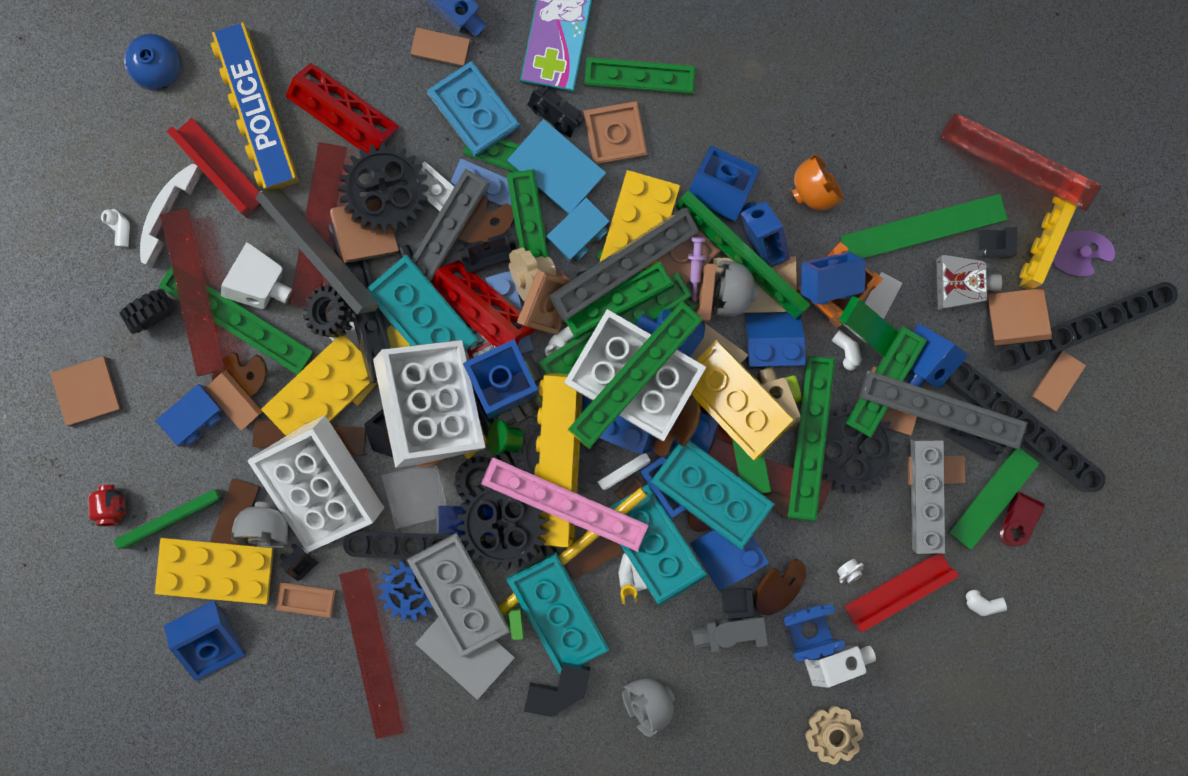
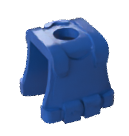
[783,604,845,662]

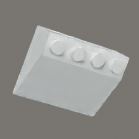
[564,309,706,441]
[373,340,485,468]
[247,415,384,552]

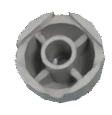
[712,260,758,317]
[231,502,288,548]
[622,678,675,737]

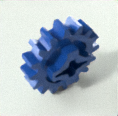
[378,561,433,621]

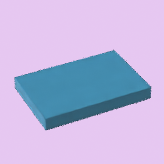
[427,61,520,157]
[507,119,606,215]

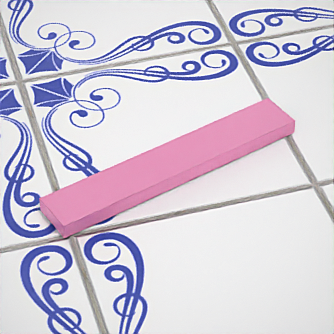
[481,458,649,552]

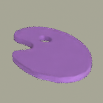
[1052,230,1115,277]

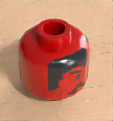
[88,485,126,527]

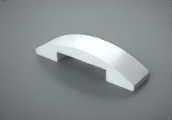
[140,164,203,268]

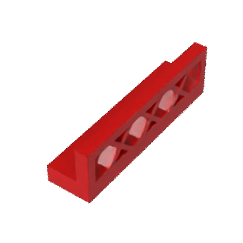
[285,63,399,154]
[166,118,261,218]
[432,260,536,347]
[843,553,959,632]

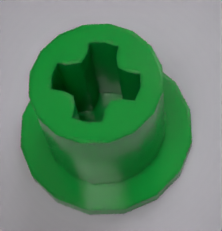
[487,419,523,456]

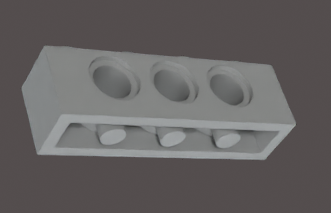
[910,439,945,554]

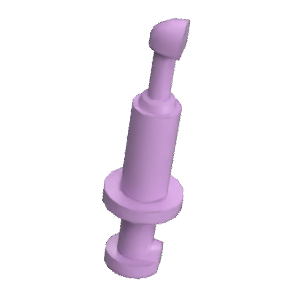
[688,237,707,302]

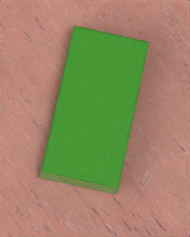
[509,608,525,640]

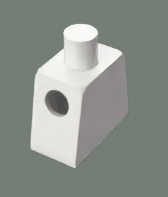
[221,242,292,309]
[804,645,876,688]

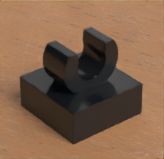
[279,543,319,582]

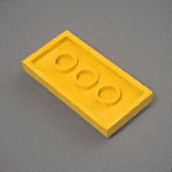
[600,170,681,273]
[1019,178,1087,290]
[261,335,370,436]
[691,340,796,460]
[155,538,274,604]

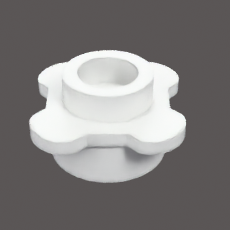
[837,559,864,584]

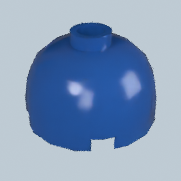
[124,33,181,91]

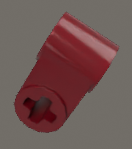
[999,491,1045,547]

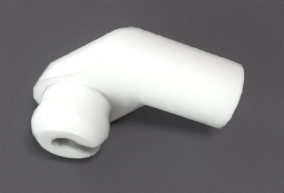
[101,209,130,247]
[545,326,574,357]
[831,330,862,371]
[966,590,1007,616]

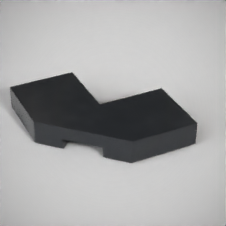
[524,662,590,717]

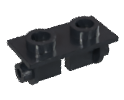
[527,85,584,138]
[459,232,517,274]
[946,427,1006,462]

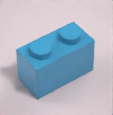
[547,198,610,263]

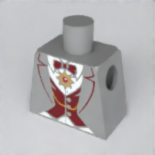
[936,255,1002,311]

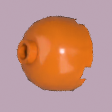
[792,154,844,211]

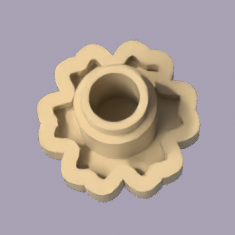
[509,247,556,302]
[805,706,863,765]

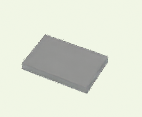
[415,617,515,700]

